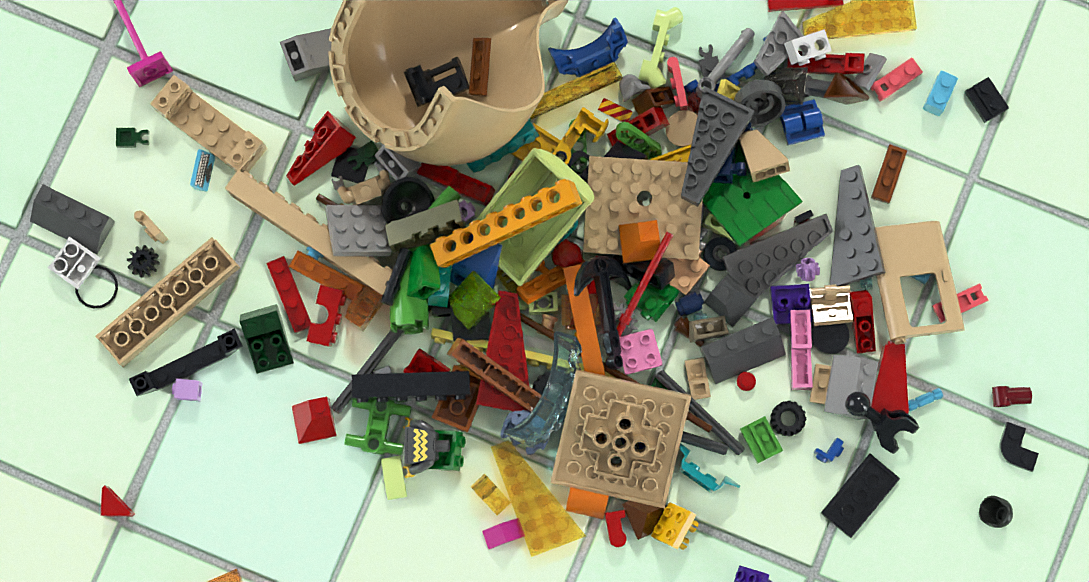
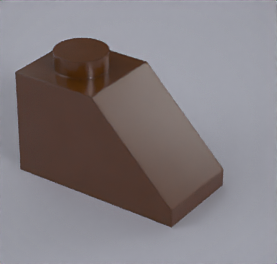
[631,86,675,115]

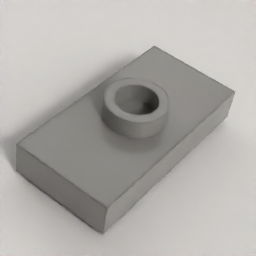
[853,53,887,91]

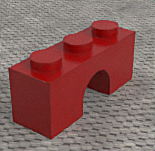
[306,285,347,347]

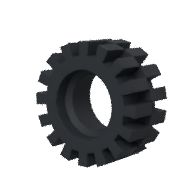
[770,400,807,437]

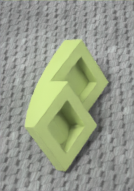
[381,456,407,500]

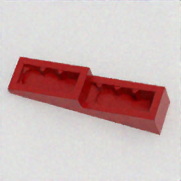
[417,163,496,206]

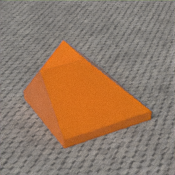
[619,220,660,263]

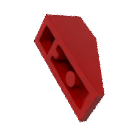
[607,107,670,146]

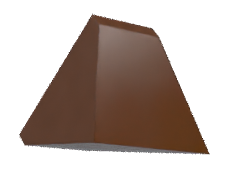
[823,73,870,105]
[622,501,667,540]

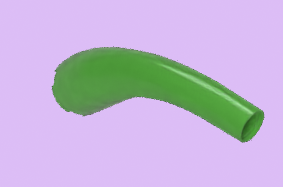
[390,186,461,334]

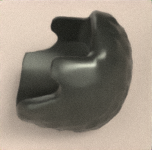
[978,495,1013,528]

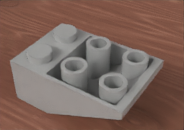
[279,28,332,82]

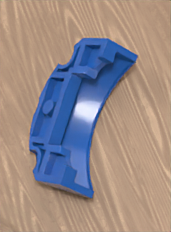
[548,17,628,77]

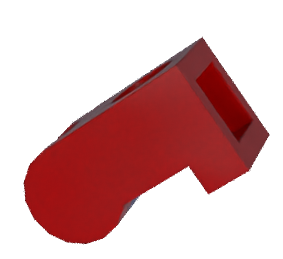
[605,510,627,547]

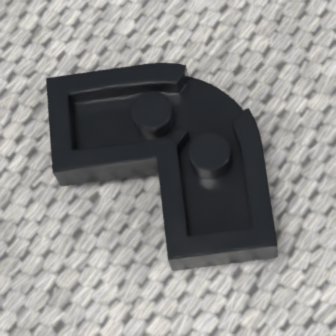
[999,422,1039,472]

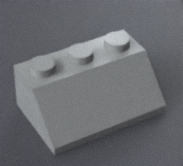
[824,355,878,420]

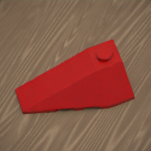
[286,111,356,186]

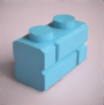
[922,70,958,117]

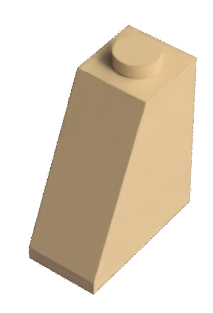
[739,129,790,182]

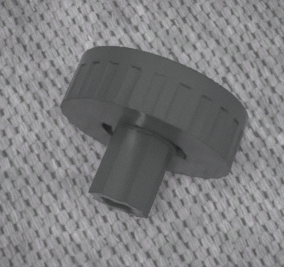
[734,79,786,127]

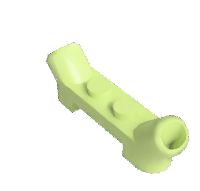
[638,7,683,89]

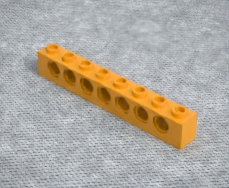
[430,179,582,268]

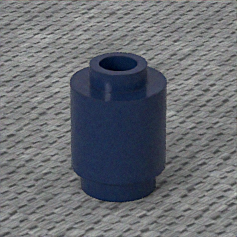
[675,291,705,316]

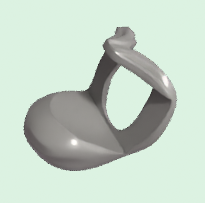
[619,74,651,102]

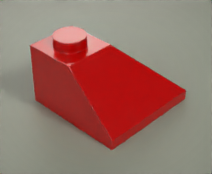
[292,396,337,444]

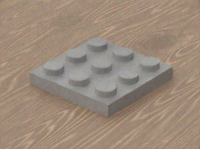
[325,205,392,256]

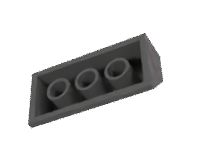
[30,184,115,255]
[700,317,786,385]

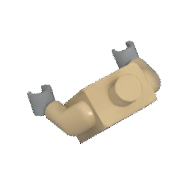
[332,161,391,205]

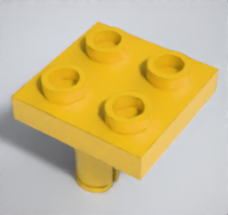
[651,502,699,550]

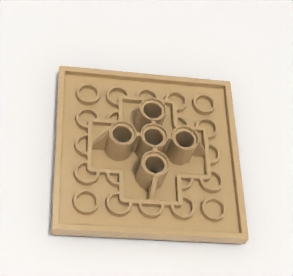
[550,369,691,509]

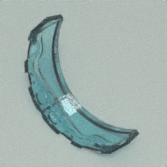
[504,331,582,448]

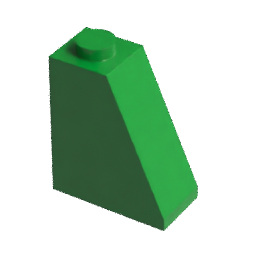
[407,246,441,300]

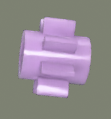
[796,258,820,281]

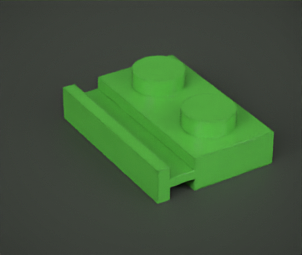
[740,416,783,464]

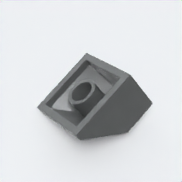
[704,274,757,327]

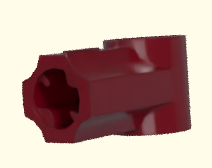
[992,386,1032,407]

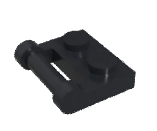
[423,57,469,98]

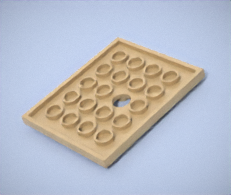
[583,156,703,260]

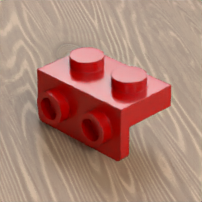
[403,348,451,373]

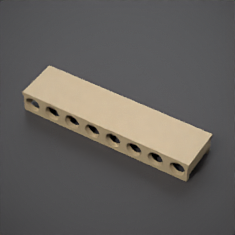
[95,237,240,368]

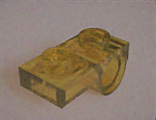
[470,473,511,515]

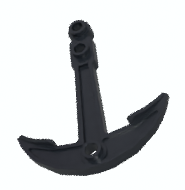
[574,256,632,370]

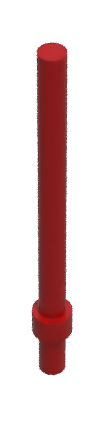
[617,231,673,338]

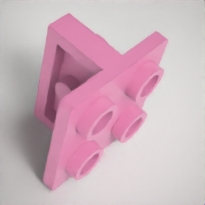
[619,329,662,375]

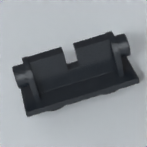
[404,65,433,107]

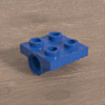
[780,99,825,145]

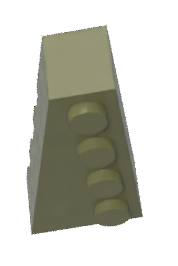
[385,199,466,253]

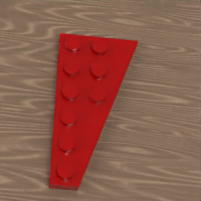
[476,290,532,414]

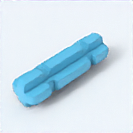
[908,388,943,411]

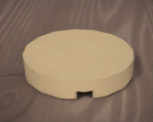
[665,110,698,147]

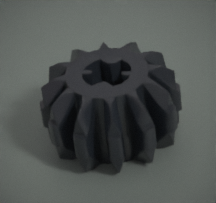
[127,245,160,278]

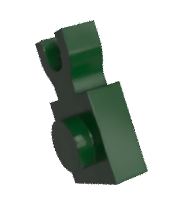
[116,127,150,148]
[347,141,379,172]

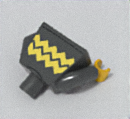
[403,417,450,478]

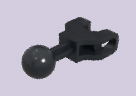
[845,392,920,454]

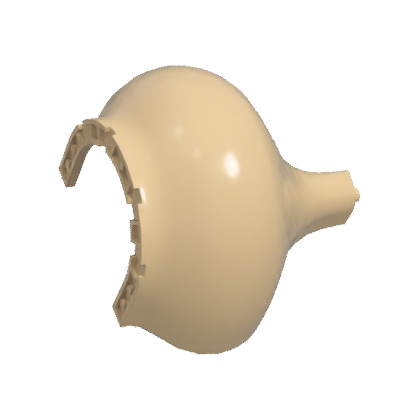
[328,0,569,166]

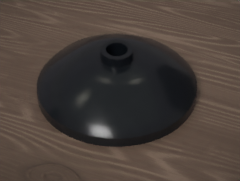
[381,177,435,224]

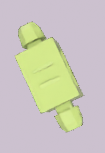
[519,292,570,315]

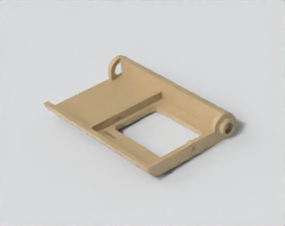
[875,221,965,344]

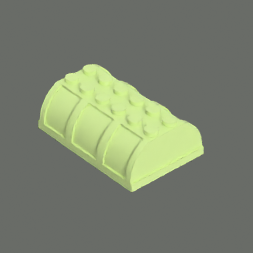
[476,148,594,286]

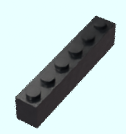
[352,371,471,403]

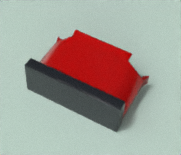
[794,210,814,224]

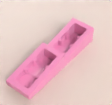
[790,310,813,390]

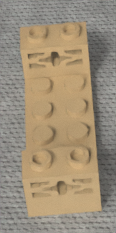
[150,75,268,173]

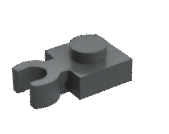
[698,44,719,77]

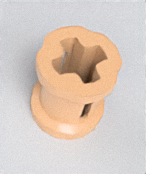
[537,314,558,335]

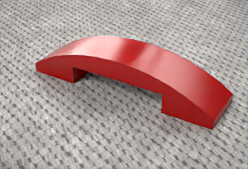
[787,51,865,75]

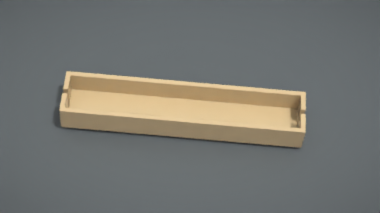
[225,170,393,298]

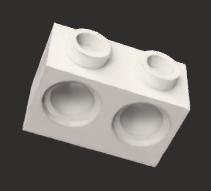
[784,29,832,66]

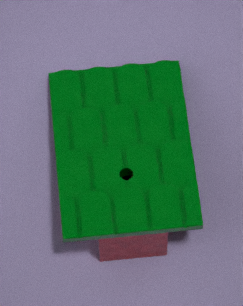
[702,141,803,247]

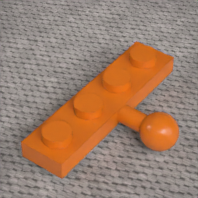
[516,259,585,304]

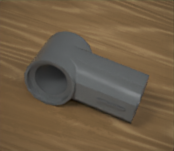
[793,74,831,98]

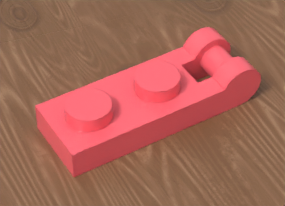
[667,57,688,111]
[870,57,923,102]
[932,283,989,323]

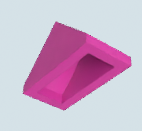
[482,518,525,549]

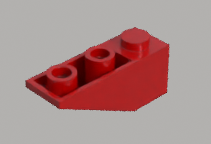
[849,290,876,354]

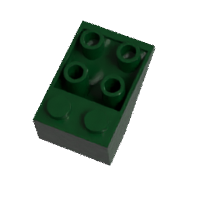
[239,304,294,374]

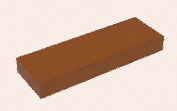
[468,38,491,96]
[871,144,908,204]

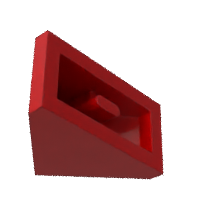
[101,485,135,517]

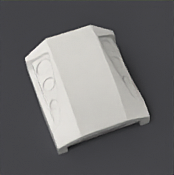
[47,237,101,290]

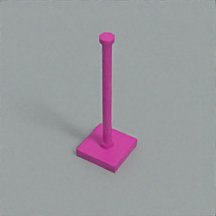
[113,0,173,88]

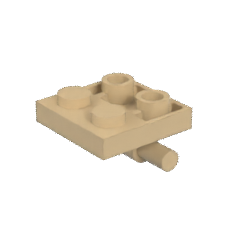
[810,284,853,326]

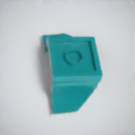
[679,443,741,493]

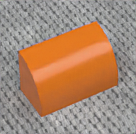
[565,487,609,520]

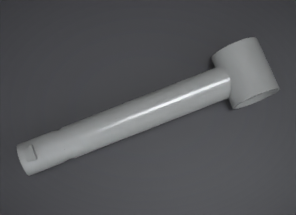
[695,28,755,100]

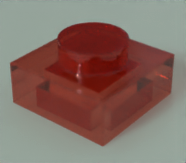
[687,92,701,114]

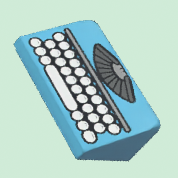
[190,149,215,192]

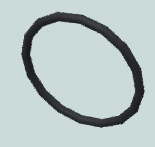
[75,266,118,309]

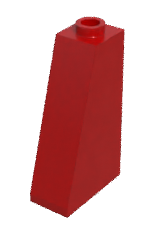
[871,341,909,413]

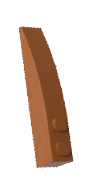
[447,338,556,422]

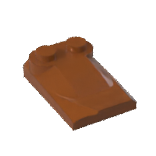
[432,364,481,433]

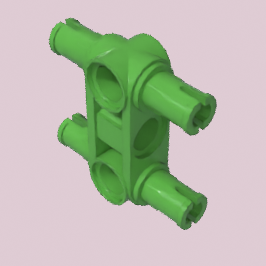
[344,399,411,455]

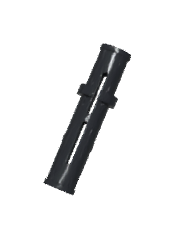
[380,248,412,306]

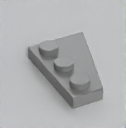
[753,11,804,76]

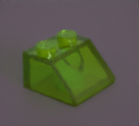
[449,270,501,330]

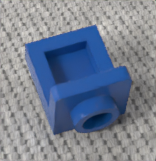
[813,438,844,463]

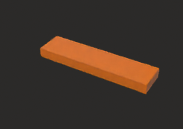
[289,250,365,303]

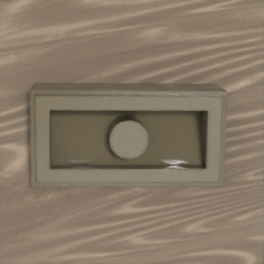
[689,315,729,343]

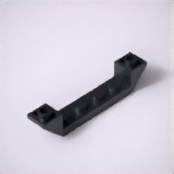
[129,328,243,397]

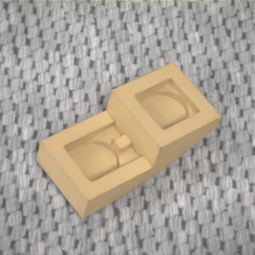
[684,357,711,400]

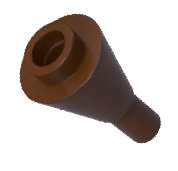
[673,316,705,348]

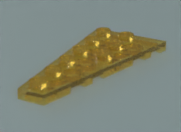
[802,0,917,40]
[491,440,586,557]

